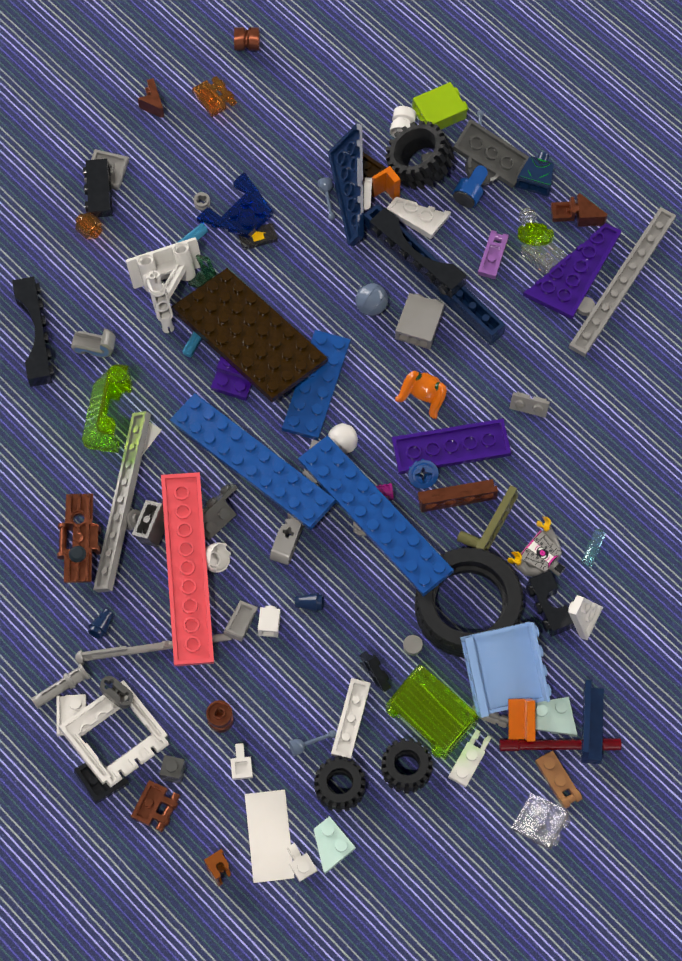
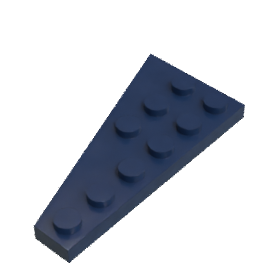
[328,123,364,246]

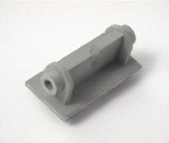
[509,391,550,418]

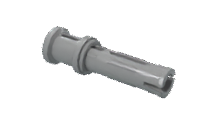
[31,663,90,709]

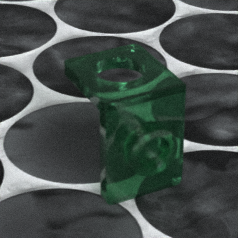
[188,254,216,288]

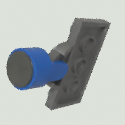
[452,119,529,208]

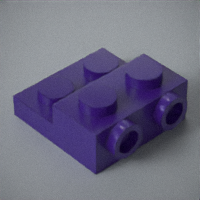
[211,356,252,401]

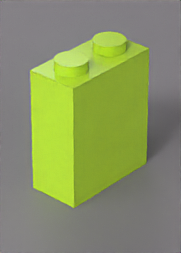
[412,82,468,129]

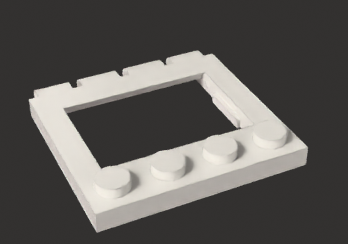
[59,680,169,787]

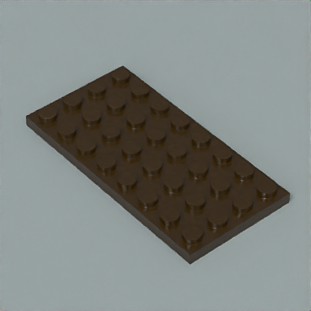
[172,268,328,403]

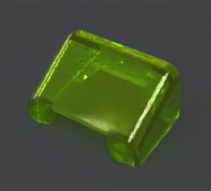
[82,364,133,453]
[385,664,479,760]

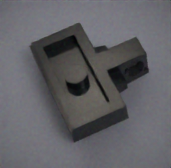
[359,651,391,692]

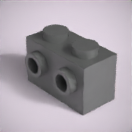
[131,500,165,547]

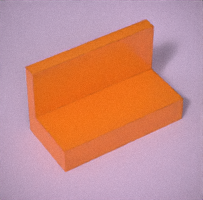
[372,166,401,200]
[508,698,535,742]

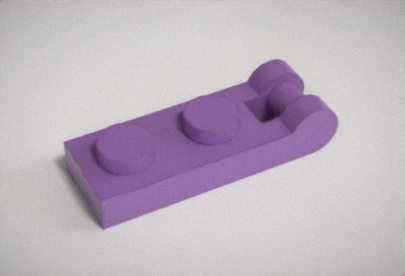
[478,230,509,279]

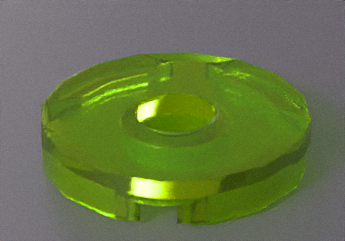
[517,223,554,246]

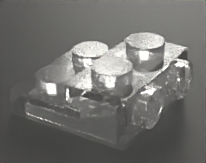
[512,793,570,850]

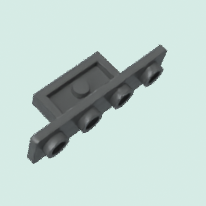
[203,484,238,540]

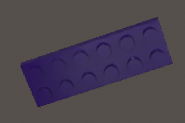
[391,419,511,474]

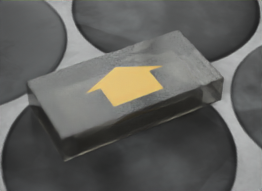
[238,223,278,251]

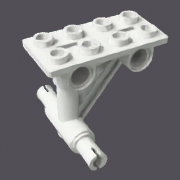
[126,237,203,333]

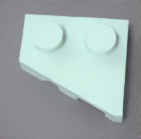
[314,816,356,874]

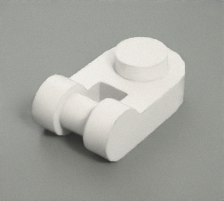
[363,177,372,211]

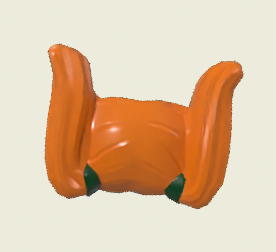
[395,371,447,419]

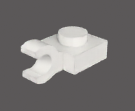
[231,743,253,780]
[287,843,317,882]

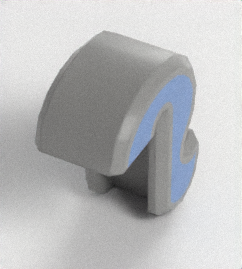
[71,328,116,357]

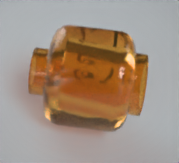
[75,212,102,239]

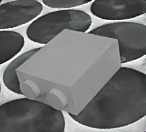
[395,293,445,349]

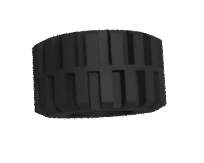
[381,738,433,794]
[314,757,365,812]

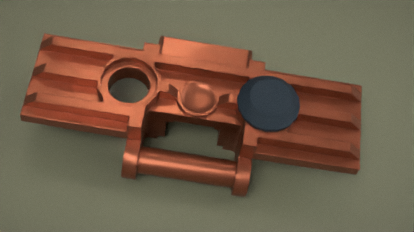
[57,494,101,583]

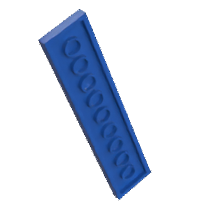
[170,393,336,530]
[298,435,454,597]

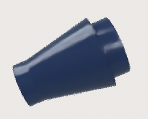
[295,593,324,612]
[88,609,114,639]

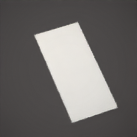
[245,790,294,883]

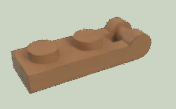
[535,750,582,809]

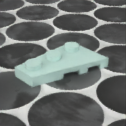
[535,697,577,737]

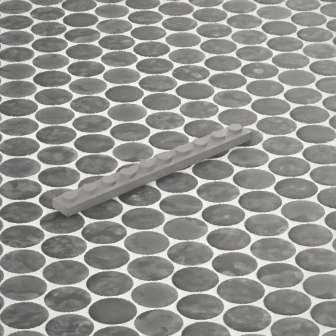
[569,207,676,357]
[93,411,151,593]

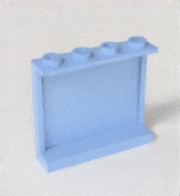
[460,622,552,718]

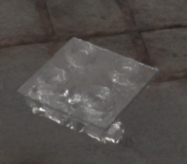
[521,234,567,274]

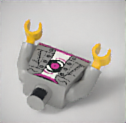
[507,517,566,577]

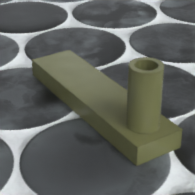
[457,485,518,551]

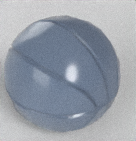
[355,283,388,316]

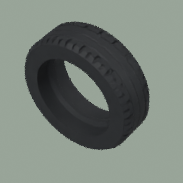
[415,547,524,658]

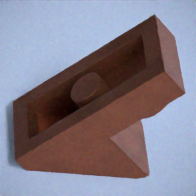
[138,78,164,118]

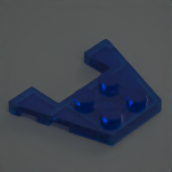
[196,172,273,238]

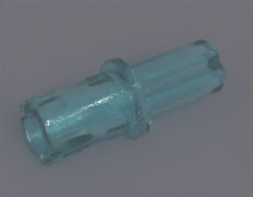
[581,529,606,567]

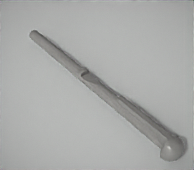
[75,633,232,665]

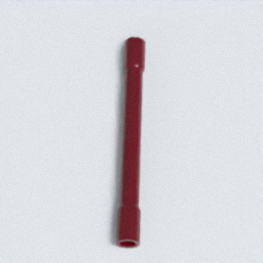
[499,738,621,751]

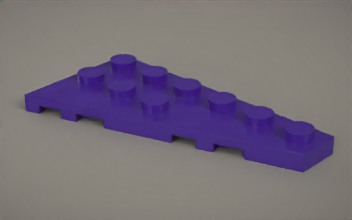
[523,223,622,319]

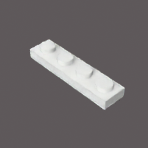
[331,678,371,760]

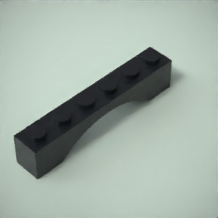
[369,207,467,298]
[12,276,55,387]

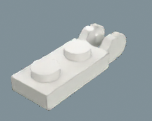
[448,729,492,788]

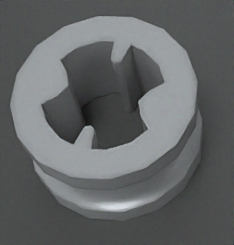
[194,192,210,211]

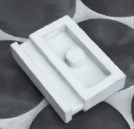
[57,694,87,737]

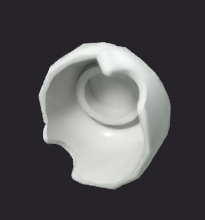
[328,423,358,454]
[206,542,231,573]

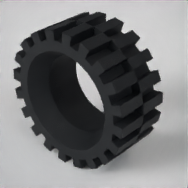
[385,121,454,189]

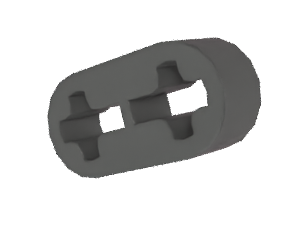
[100,676,134,709]

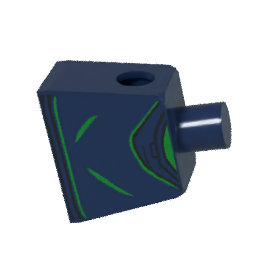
[516,152,554,197]

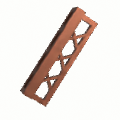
[417,479,498,512]

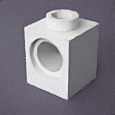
[258,606,281,638]

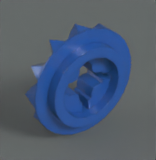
[408,459,439,489]

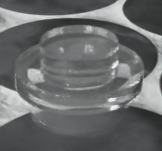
[519,208,537,225]

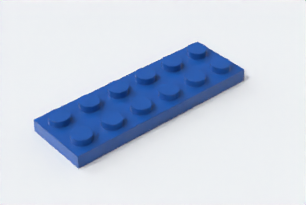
[282,330,351,440]

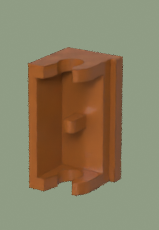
[204,849,231,887]

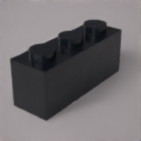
[83,158,113,218]

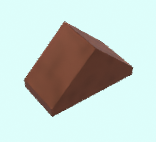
[576,193,608,227]

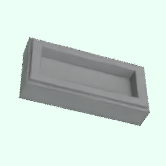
[224,600,258,642]

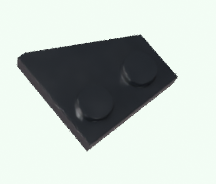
[74,763,129,805]

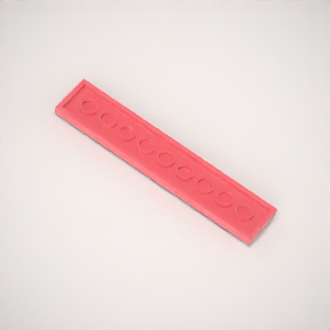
[161,472,214,667]

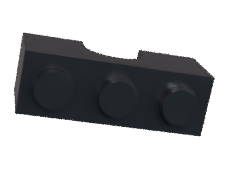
[526,571,574,637]

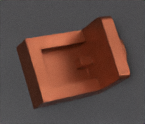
[551,197,579,222]

